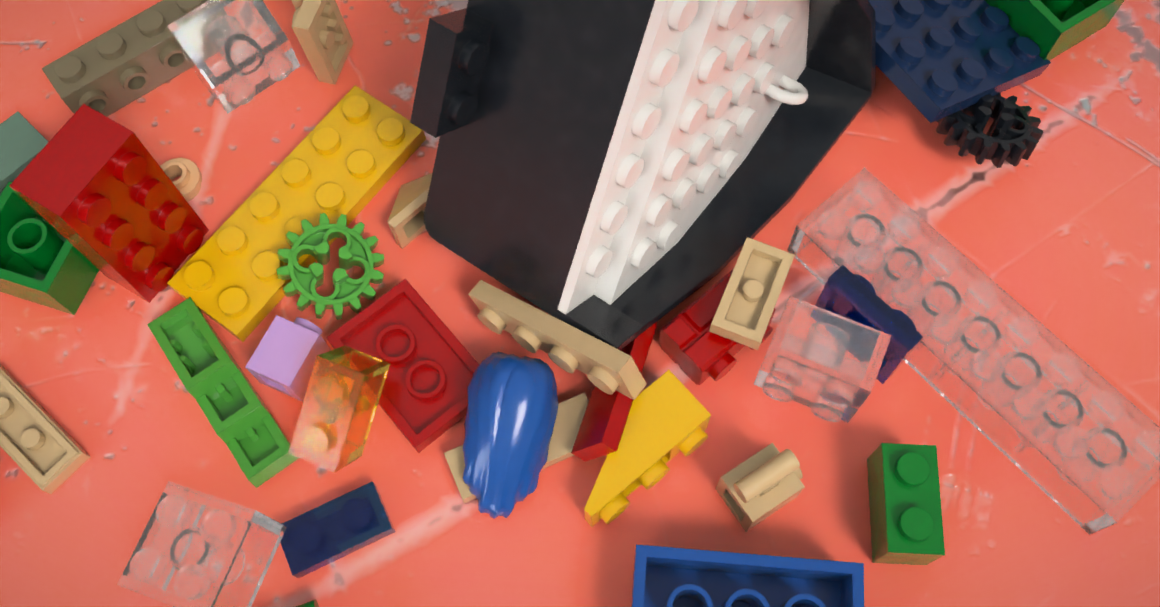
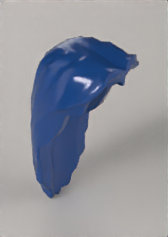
[462,352,558,519]

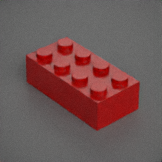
[9,103,209,303]

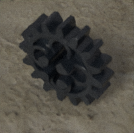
[936,93,1043,168]

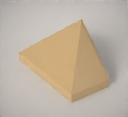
[388,173,432,249]

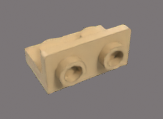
[291,0,353,85]

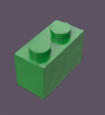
[867,443,945,565]

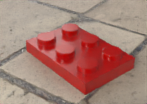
[326,278,479,453]

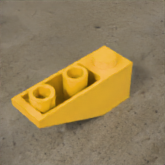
[584,369,711,527]

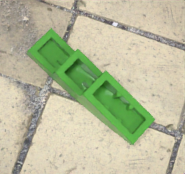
[147,297,300,488]

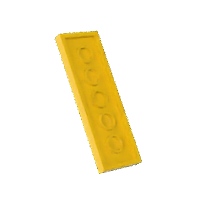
[167,85,426,342]

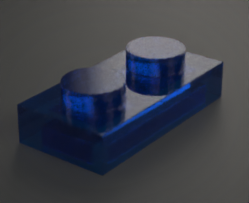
[275,481,396,578]

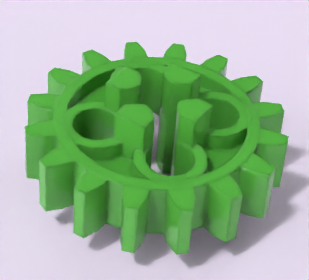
[276,213,384,320]

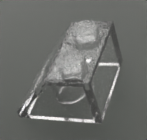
[167,0,300,114]

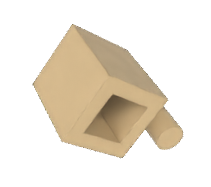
[715,443,805,532]

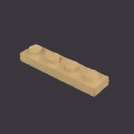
[468,279,647,400]

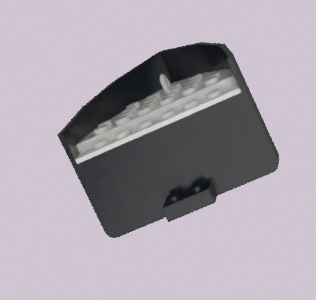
[410,0,876,351]

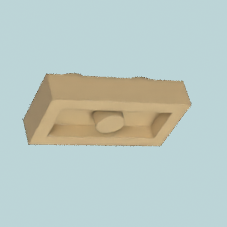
[709,237,795,350]

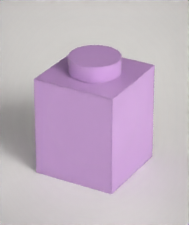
[245,315,332,402]

